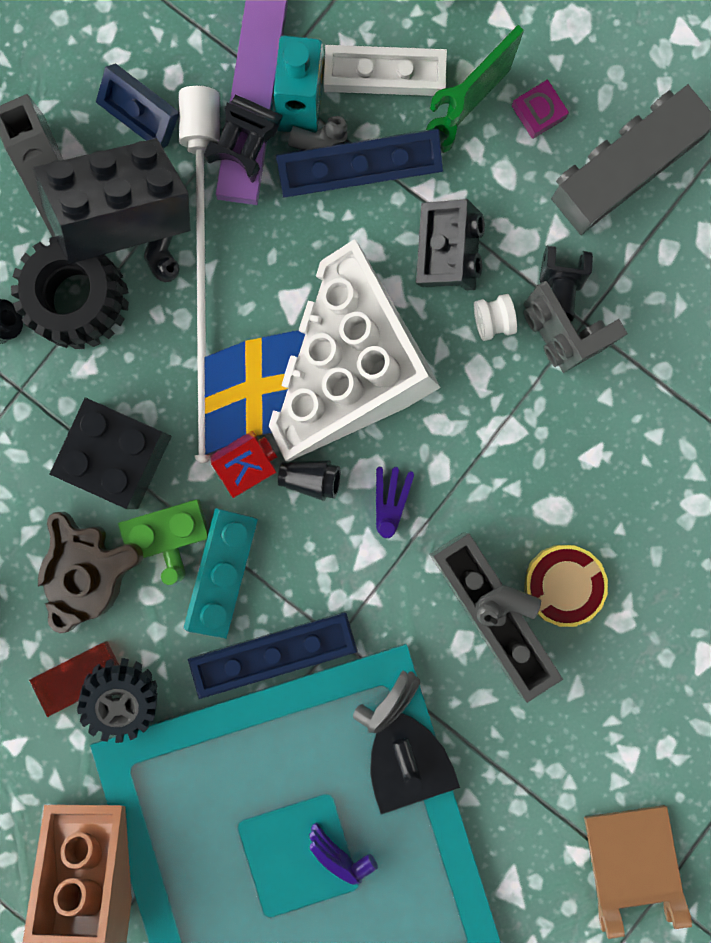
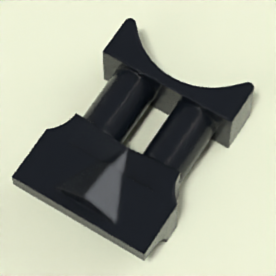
[204,94,283,183]

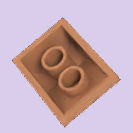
[22,805,132,943]

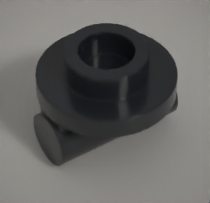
[0,299,23,344]

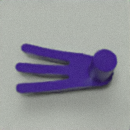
[376,466,414,538]
[309,823,378,885]

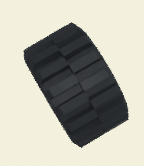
[11,237,129,349]

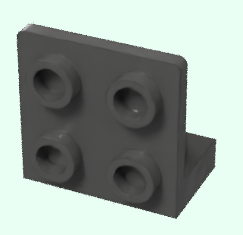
[523,281,628,373]

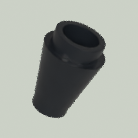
[278,460,341,501]

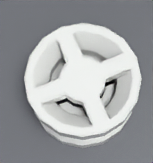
[474,294,517,341]

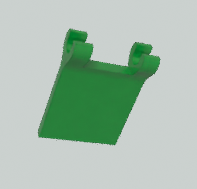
[426,25,524,153]

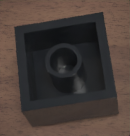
[49,397,172,509]

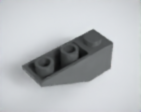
[0,94,64,237]

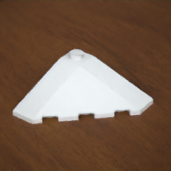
[269,239,441,462]

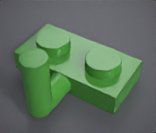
[118,499,209,585]

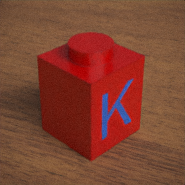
[211,430,278,498]

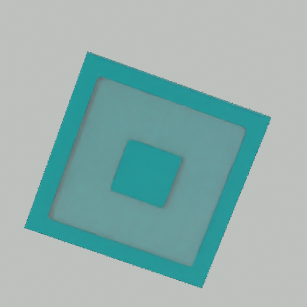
[90,644,501,943]

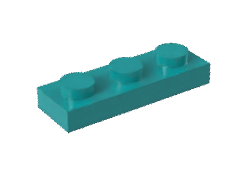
[183,508,258,639]

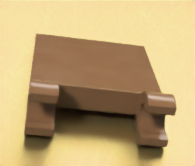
[584,805,692,939]

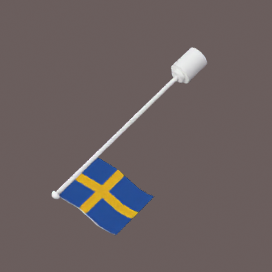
[179,86,305,463]

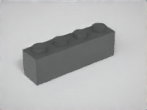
[551,84,711,235]
[429,532,563,703]

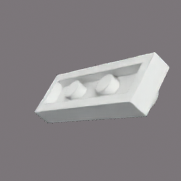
[324,45,447,96]

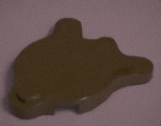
[38,512,143,633]

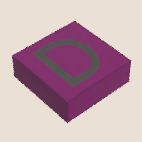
[512,79,569,139]

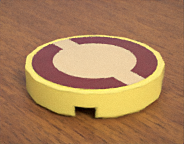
[524,545,608,627]

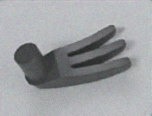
[353,670,420,733]

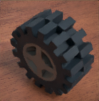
[77,658,158,743]

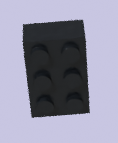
[33,138,191,264]

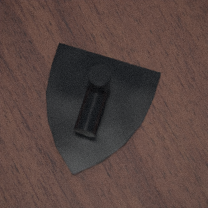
[370,713,460,815]

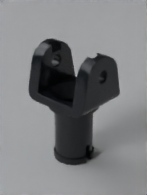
[539,245,593,322]

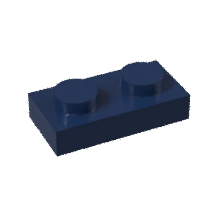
[96,63,180,148]

